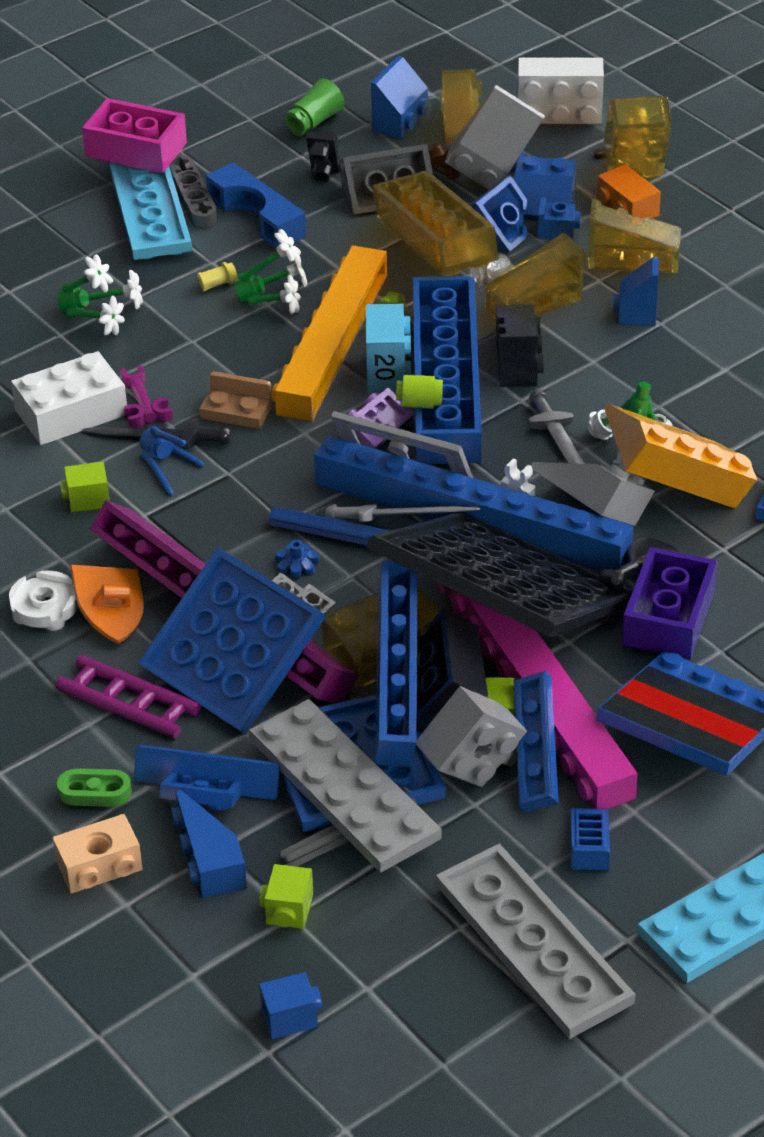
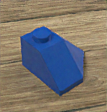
[456,175,527,254]
[613,257,659,326]

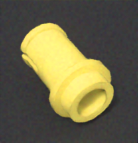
[197,262,238,291]

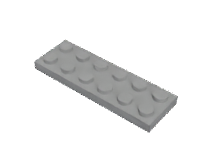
[249,699,442,873]
[436,843,635,1039]

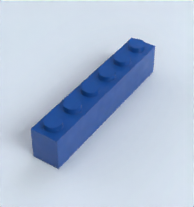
[375,561,417,767]

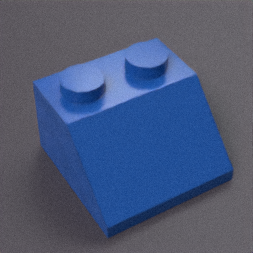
[371,56,430,139]
[514,155,576,220]

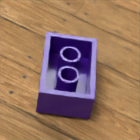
[622,547,718,660]

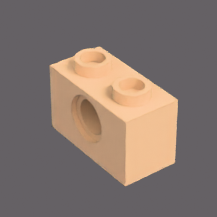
[53,814,143,893]

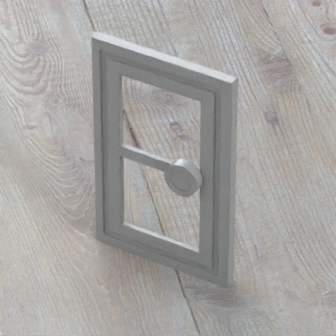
[331,411,473,478]

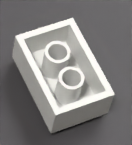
[518,58,604,124]
[11,351,127,445]

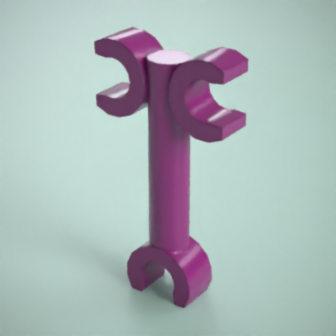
[121,365,173,427]

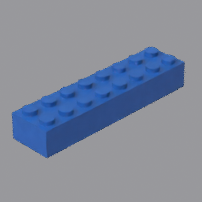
[413,276,482,465]

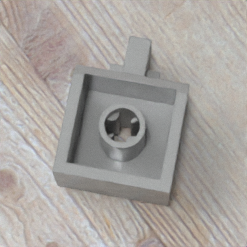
[416,686,527,787]

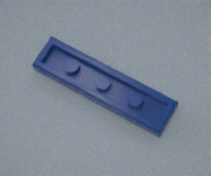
[513,671,559,813]

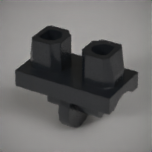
[306,130,340,181]

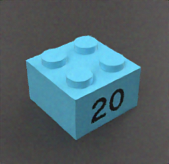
[366,304,411,393]

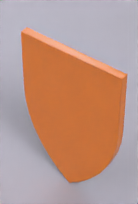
[70,565,144,644]

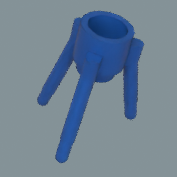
[139,426,204,496]

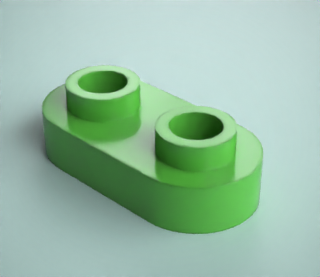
[57,769,132,807]

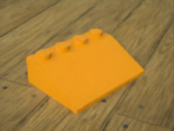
[604,403,757,509]

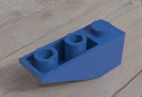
[171,790,247,898]

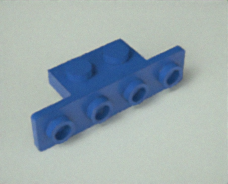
[134,745,280,810]

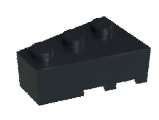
[496,304,544,387]

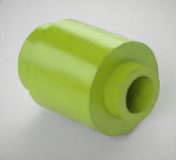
[396,375,443,409]

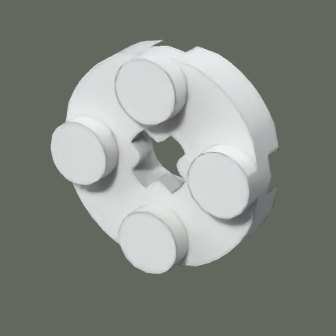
[9,571,78,631]

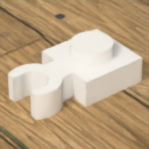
[501,458,536,497]

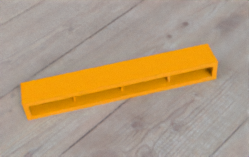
[271,245,387,422]

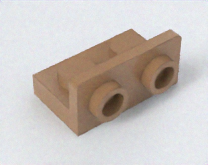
[199,371,272,429]

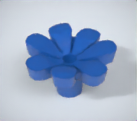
[275,540,320,578]

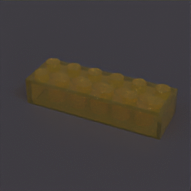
[373,170,499,276]

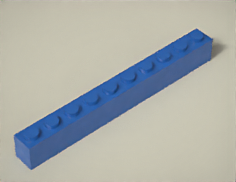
[314,436,634,571]

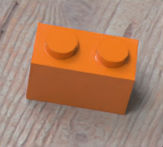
[596,164,661,227]

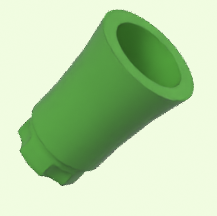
[284,78,345,136]

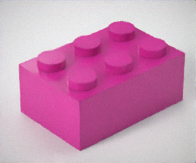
[82,98,187,173]

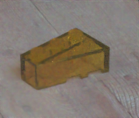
[440,69,482,144]
[588,199,681,273]
[486,233,584,320]

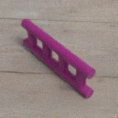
[55,655,201,739]

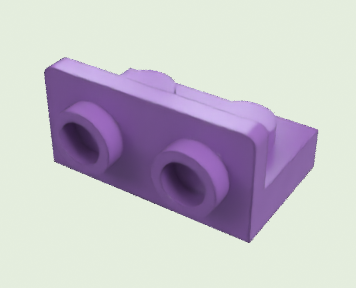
[338,388,415,449]

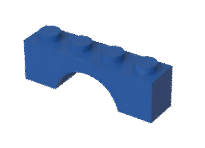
[206,162,307,248]

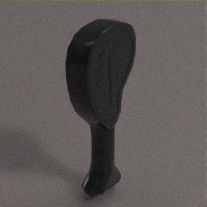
[599,537,680,590]

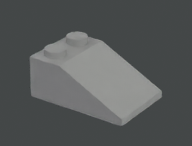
[445,85,545,190]
[531,462,655,526]

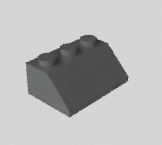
[338,144,438,216]

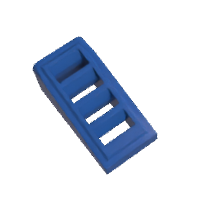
[571,808,610,870]

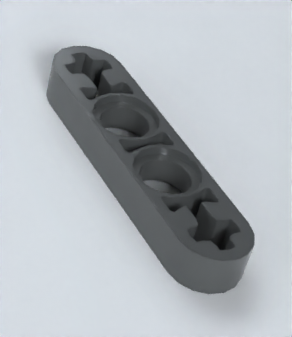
[169,155,217,228]

